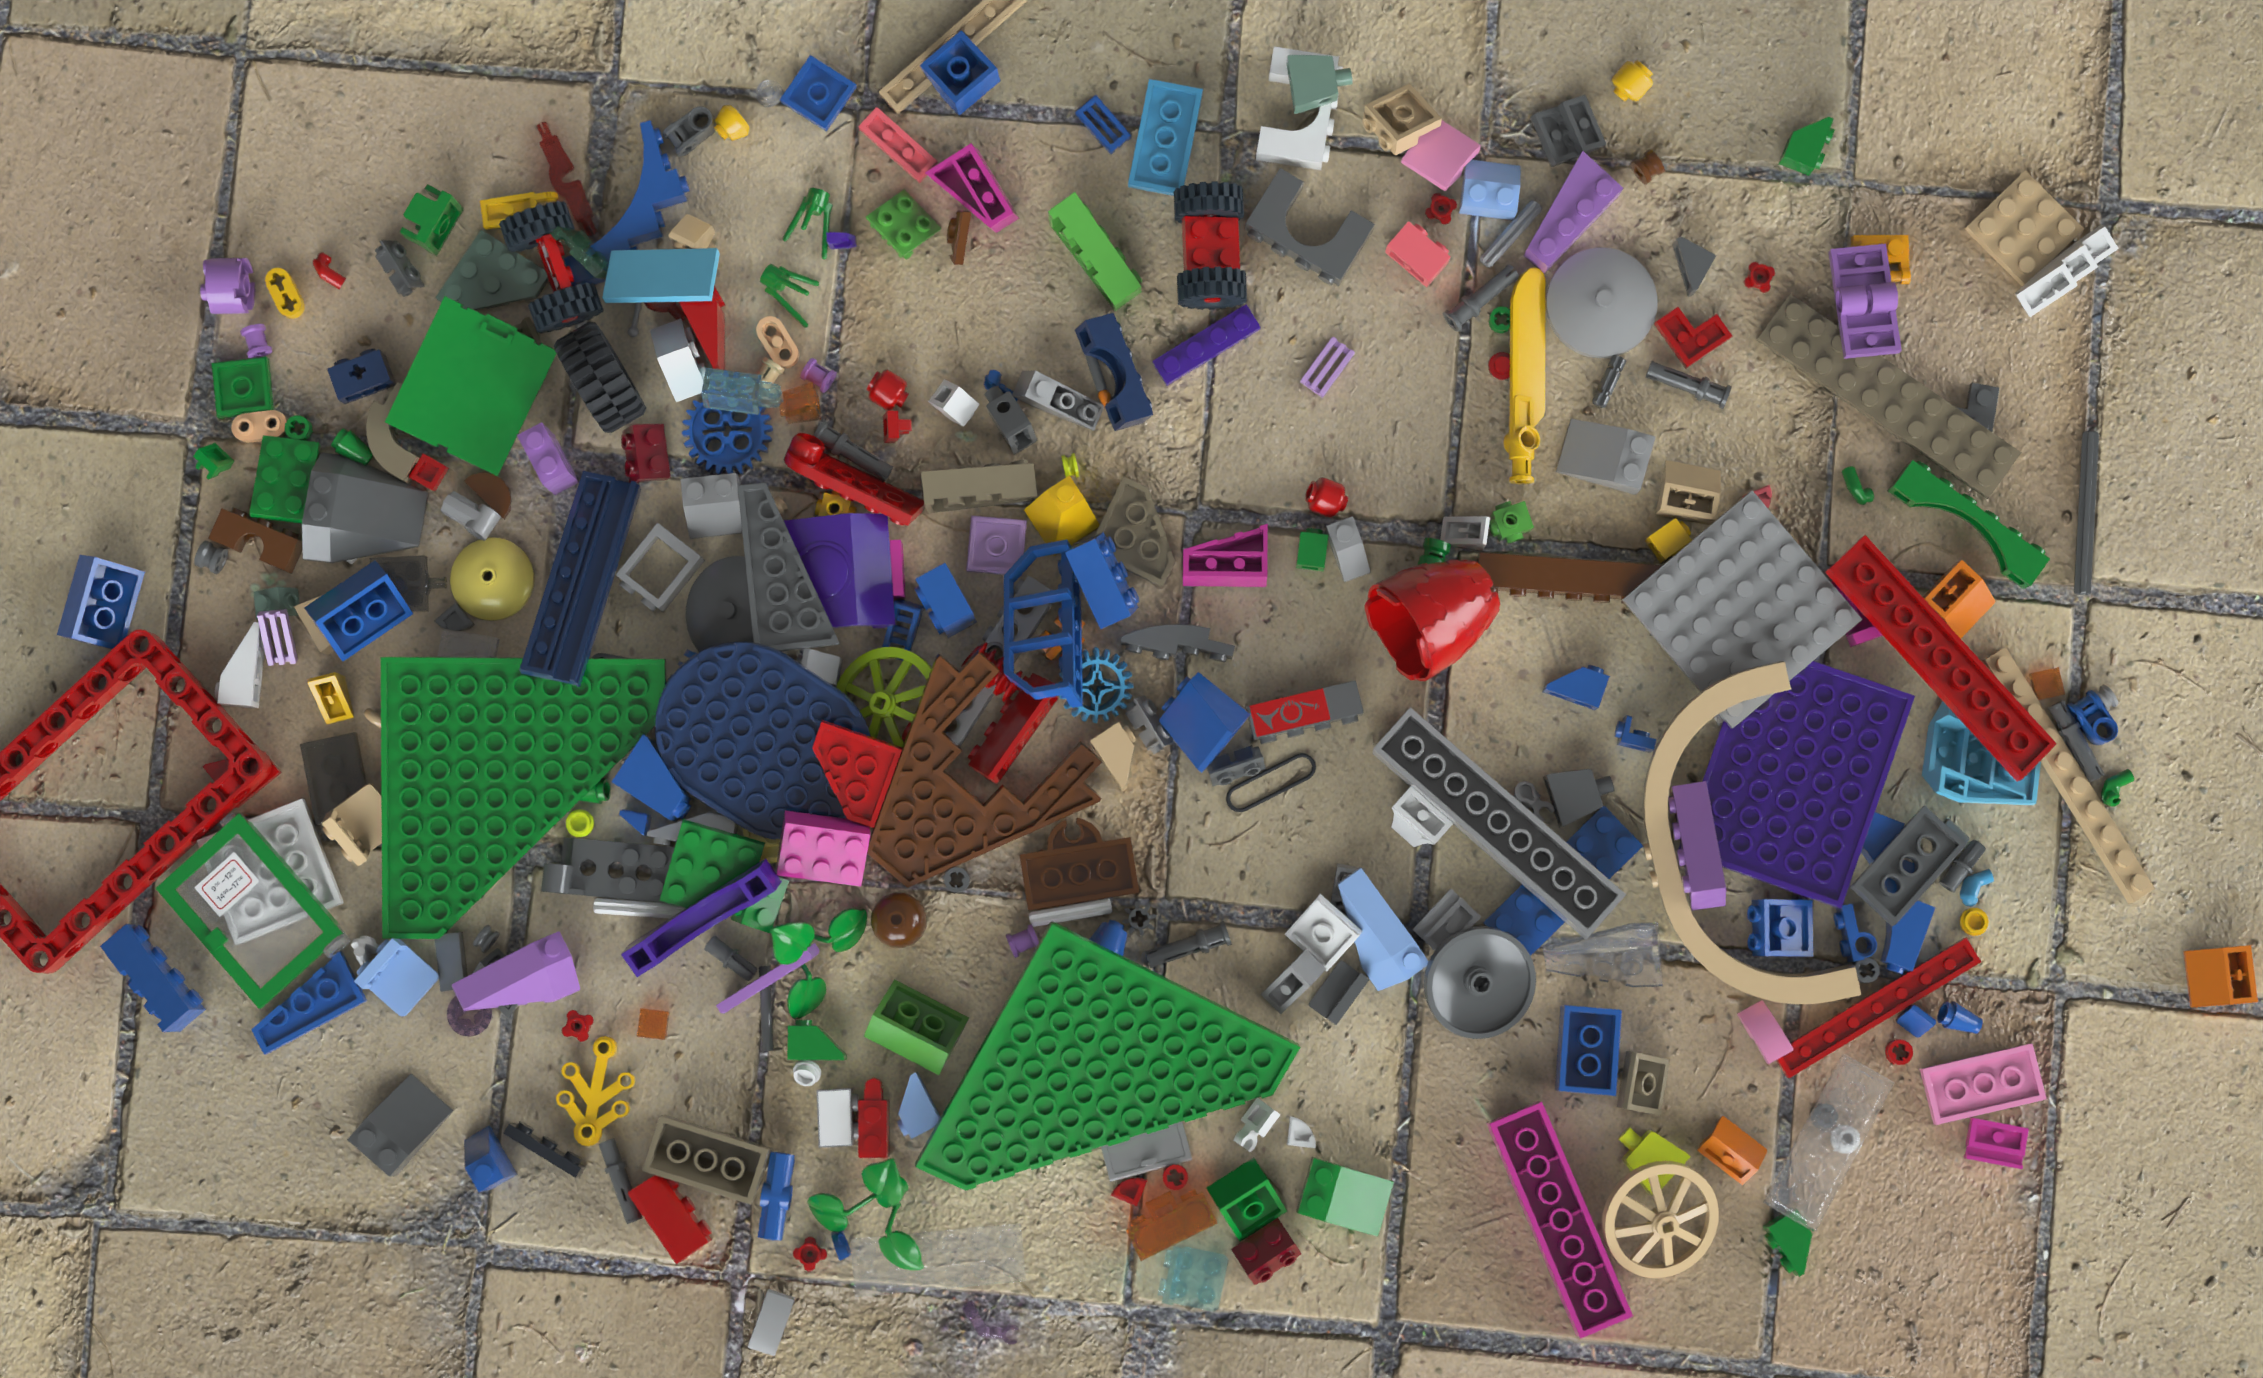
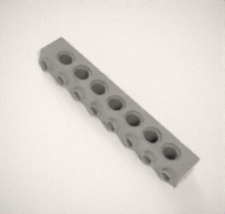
[943,575,1053,770]

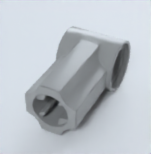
[441,491,501,541]

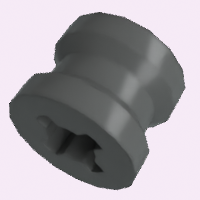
[194,541,228,574]

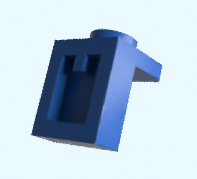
[1614,715,1657,753]

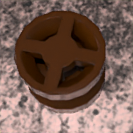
[1630,149,1665,185]

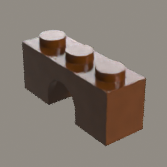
[208,507,302,574]

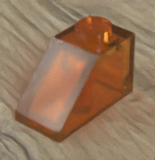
[779,382,822,424]

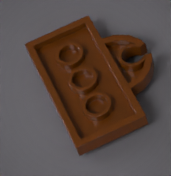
[1020,818,1139,911]

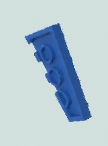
[251,951,367,1055]

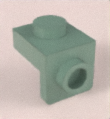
[254,587,299,619]

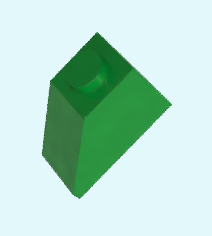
[787,1020,847,1060]

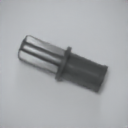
[1939,840,1986,893]
[704,936,757,981]

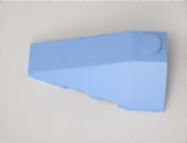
[1337,867,1429,991]

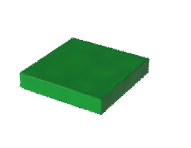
[212,356,274,419]

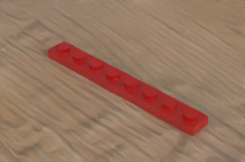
[1776,938,1981,1078]

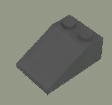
[347,1074,454,1177]

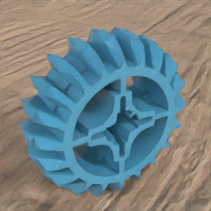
[1057,647,1133,723]

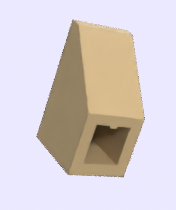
[668,214,715,249]

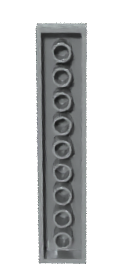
[1373,707,1626,940]

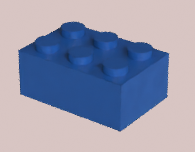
[1065,532,1140,629]
[914,563,977,638]
[1555,1005,1622,1096]

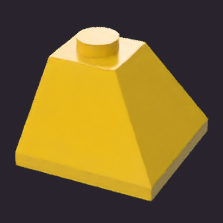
[1024,475,1100,556]

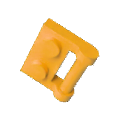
[1851,235,1911,284]

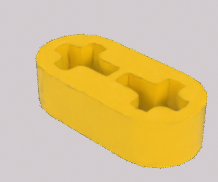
[265,268,305,319]

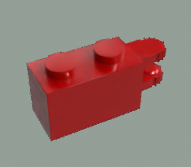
[858,1077,890,1158]

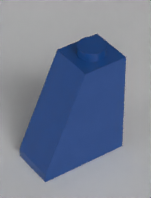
[464,1125,517,1192]

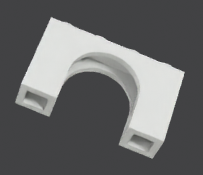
[1256,47,1343,170]

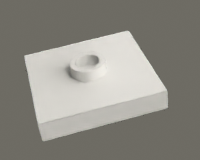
[1285,894,1363,971]

